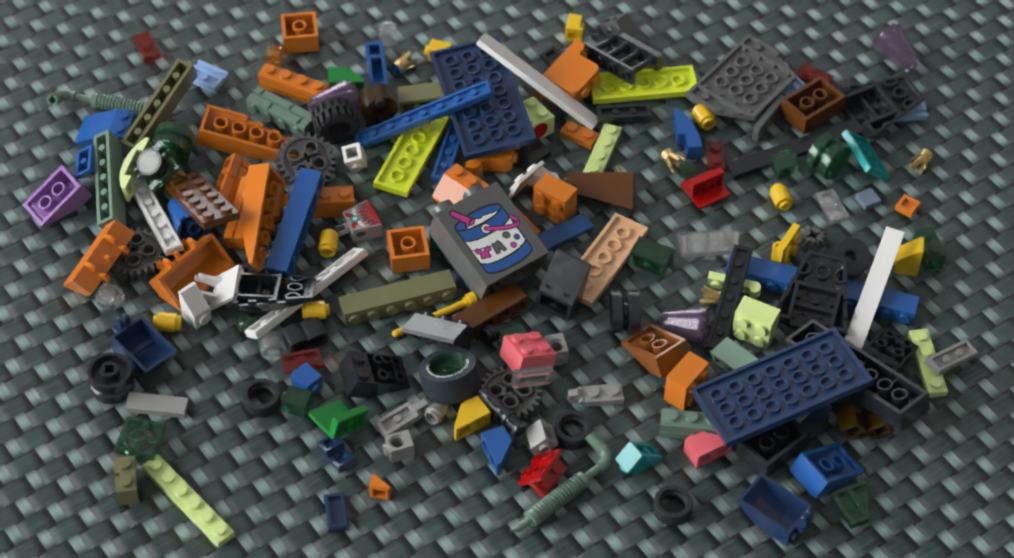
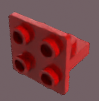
[680,167,730,209]
[517,449,567,499]

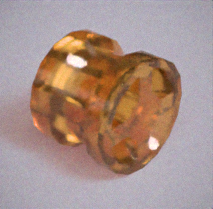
[265,45,284,67]

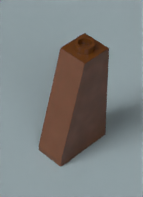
[564,172,635,212]

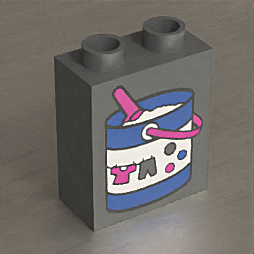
[428,182,549,301]

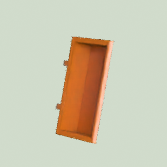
[63,219,135,297]
[149,233,235,311]

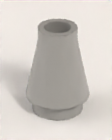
[424,403,451,425]

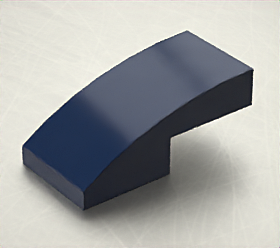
[316,436,357,473]

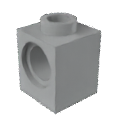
[543,333,569,365]
[526,419,559,454]
[382,430,415,463]

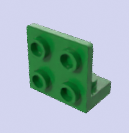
[308,400,369,440]

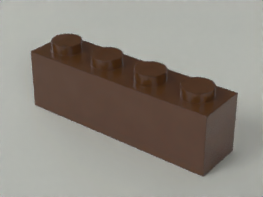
[451,282,527,340]

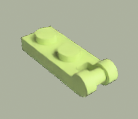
[708,271,761,299]

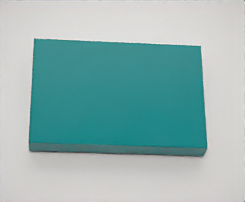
[841,130,891,182]

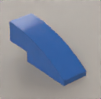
[365,41,388,87]
[672,107,703,159]

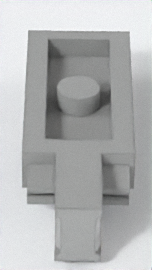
[567,383,624,407]
[375,398,429,437]

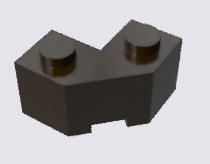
[836,403,895,439]

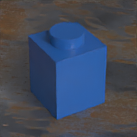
[291,362,323,399]

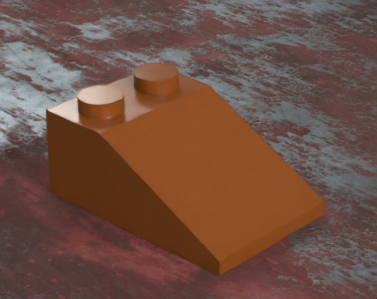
[621,324,690,378]

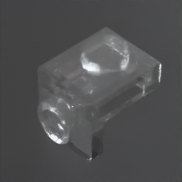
[378,21,397,46]

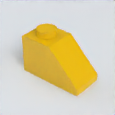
[893,237,924,276]
[454,395,491,441]

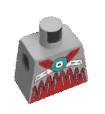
[335,200,383,242]

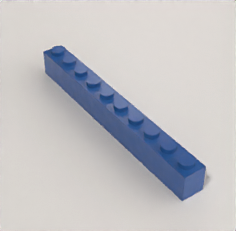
[725,251,919,326]

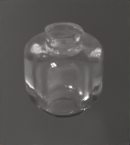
[94,283,125,310]
[258,331,286,361]

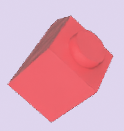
[683,431,731,469]

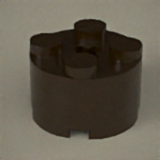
[357,83,399,125]

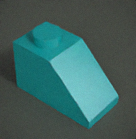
[615,441,663,474]

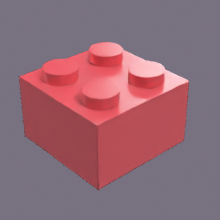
[499,331,557,377]

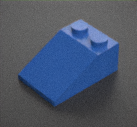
[74,109,136,152]
[789,442,864,499]

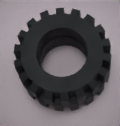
[311,97,360,143]

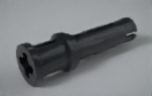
[478,386,528,437]

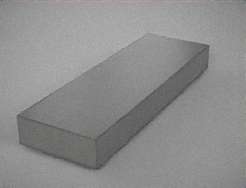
[924,339,979,376]
[125,392,189,418]

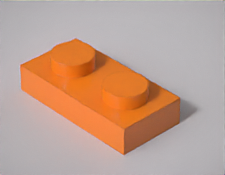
[559,120,600,150]

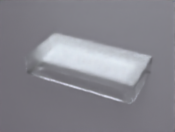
[510,365,553,389]

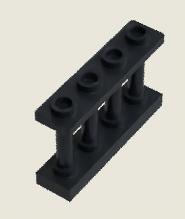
[583,26,663,85]

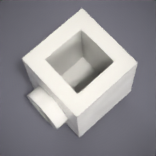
[342,142,368,172]

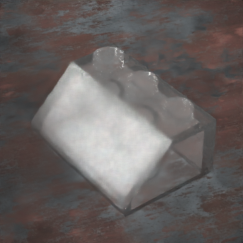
[676,228,739,261]

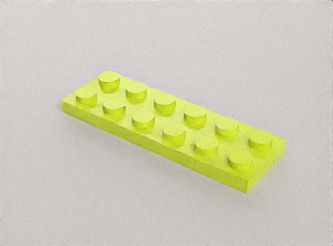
[590,65,697,105]
[373,107,449,198]

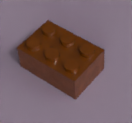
[779,76,846,135]

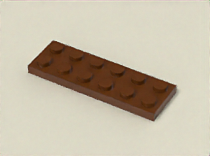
[163,172,240,230]

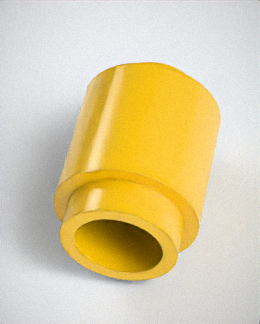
[691,104,716,130]
[770,183,793,211]
[318,229,339,258]
[301,300,330,320]
[153,312,182,333]

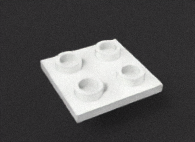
[508,160,559,199]
[194,264,242,311]

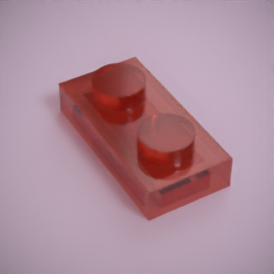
[132,30,161,63]
[795,62,834,84]
[705,141,726,172]
[280,348,323,375]

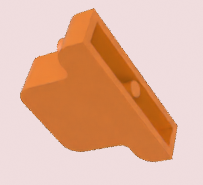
[533,39,601,102]
[465,147,521,178]

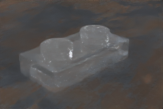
[815,189,849,225]

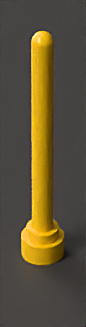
[392,291,478,337]

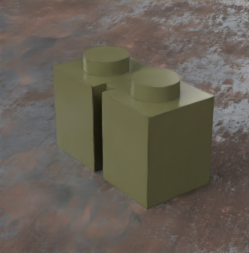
[114,455,139,506]

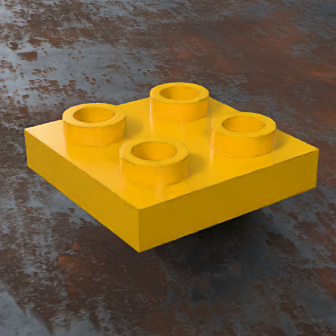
[771,223,801,265]

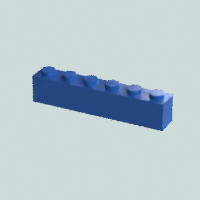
[264,167,325,276]

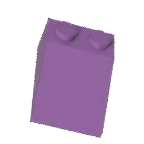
[23,165,92,227]

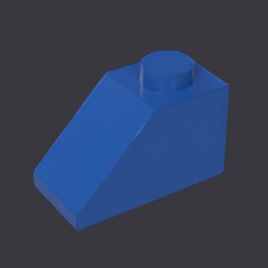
[75,144,95,179]
[481,425,514,476]

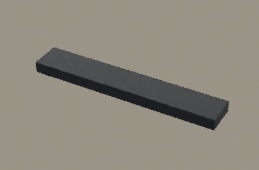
[706,244,753,351]

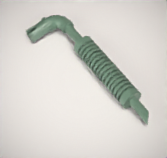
[47,90,173,118]
[509,431,612,533]

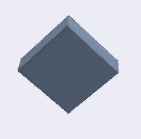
[855,188,881,210]

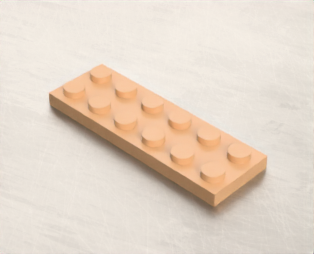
[581,213,648,308]

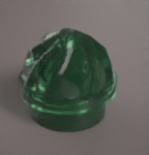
[678,162,696,180]
[236,313,255,333]

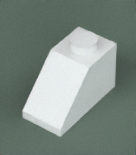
[178,281,212,329]

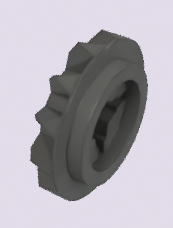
[799,225,828,250]

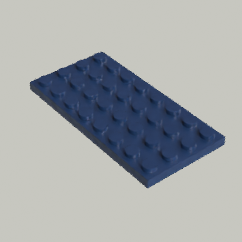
[430,35,537,161]
[690,327,874,448]

